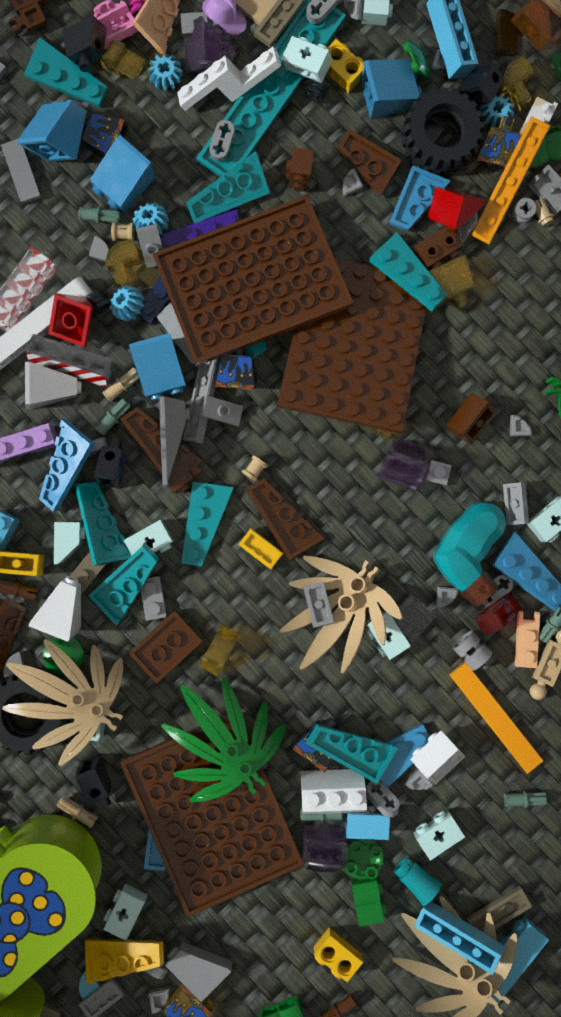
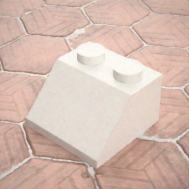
[410,731,466,785]

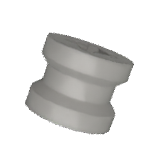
[512,198,537,223]

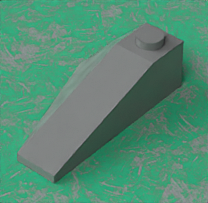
[159,397,190,488]

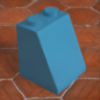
[361,59,422,119]
[17,100,86,161]
[90,134,156,214]
[129,333,187,401]

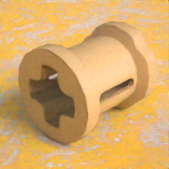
[111,222,135,242]
[242,455,268,482]

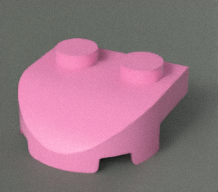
[94,0,138,49]

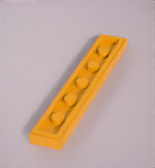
[471,116,551,244]
[449,662,543,774]

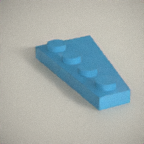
[39,419,95,512]
[492,531,561,611]

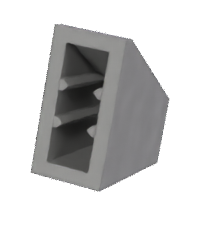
[165,942,232,1002]

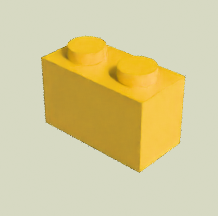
[0,551,45,576]

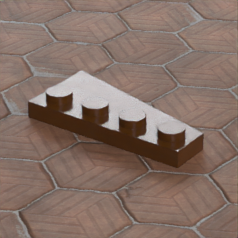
[120,407,203,485]
[246,479,324,560]
[0,597,26,673]

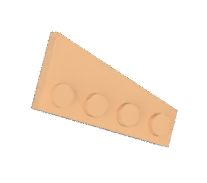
[132,0,180,55]

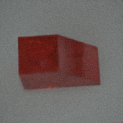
[474,592,522,636]

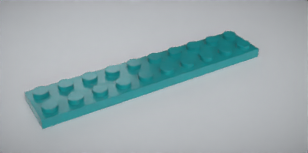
[196,0,346,177]

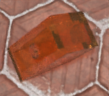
[511,0,552,50]

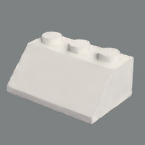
[301,769,367,815]

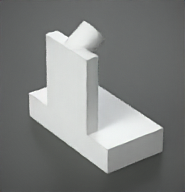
[518,97,558,138]

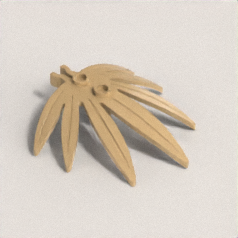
[280,556,403,674]
[3,639,123,766]
[392,896,517,1017]

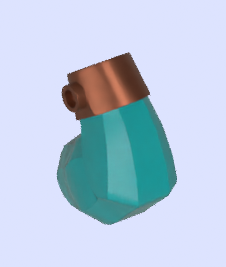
[433,501,506,607]

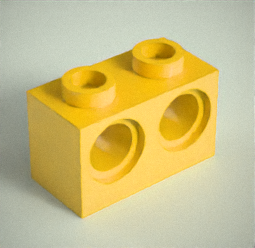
[326,39,364,94]
[314,927,363,982]

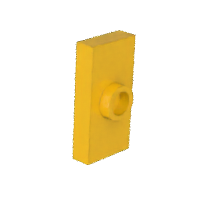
[238,528,284,569]

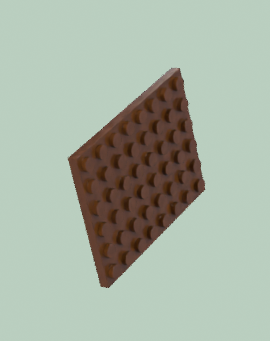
[153,195,354,367]
[277,258,426,434]
[120,714,304,918]

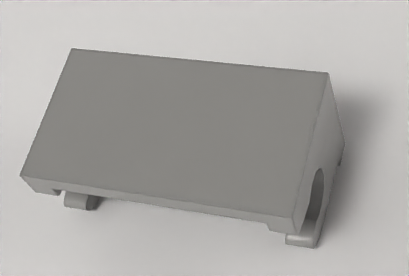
[528,164,561,216]

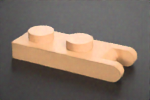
[514,611,540,668]

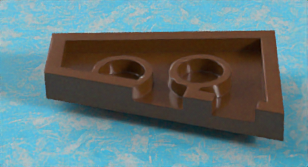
[338,129,402,197]

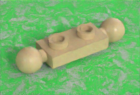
[530,630,561,700]

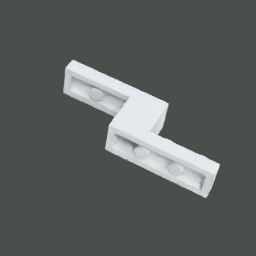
[178,47,281,111]

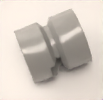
[452,630,492,670]

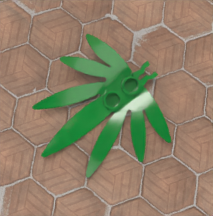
[161,677,285,802]

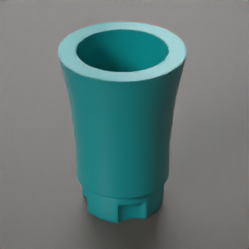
[394,856,442,906]

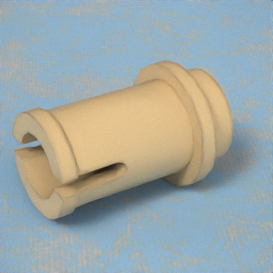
[535,198,554,227]

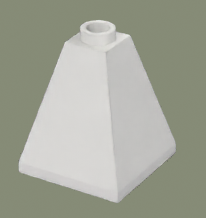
[25,362,81,410]
[29,576,81,642]

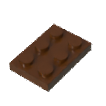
[129,610,203,684]

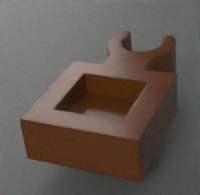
[8,2,48,35]
[169,465,202,494]

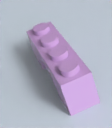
[0,423,57,464]

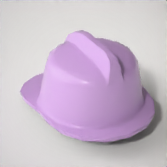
[202,0,247,35]

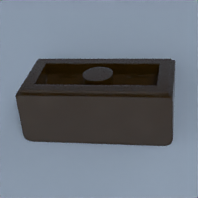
[496,9,518,56]

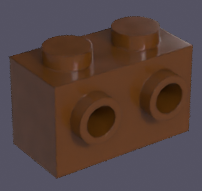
[286,148,314,191]
[413,226,463,271]
[446,393,497,445]

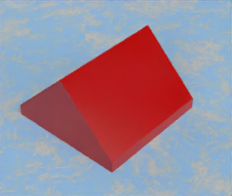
[428,187,486,230]
[48,293,93,347]

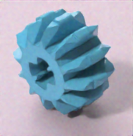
[147,52,183,92]
[479,93,514,130]
[133,202,169,235]
[109,285,145,322]

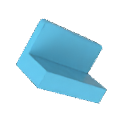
[345,813,390,840]

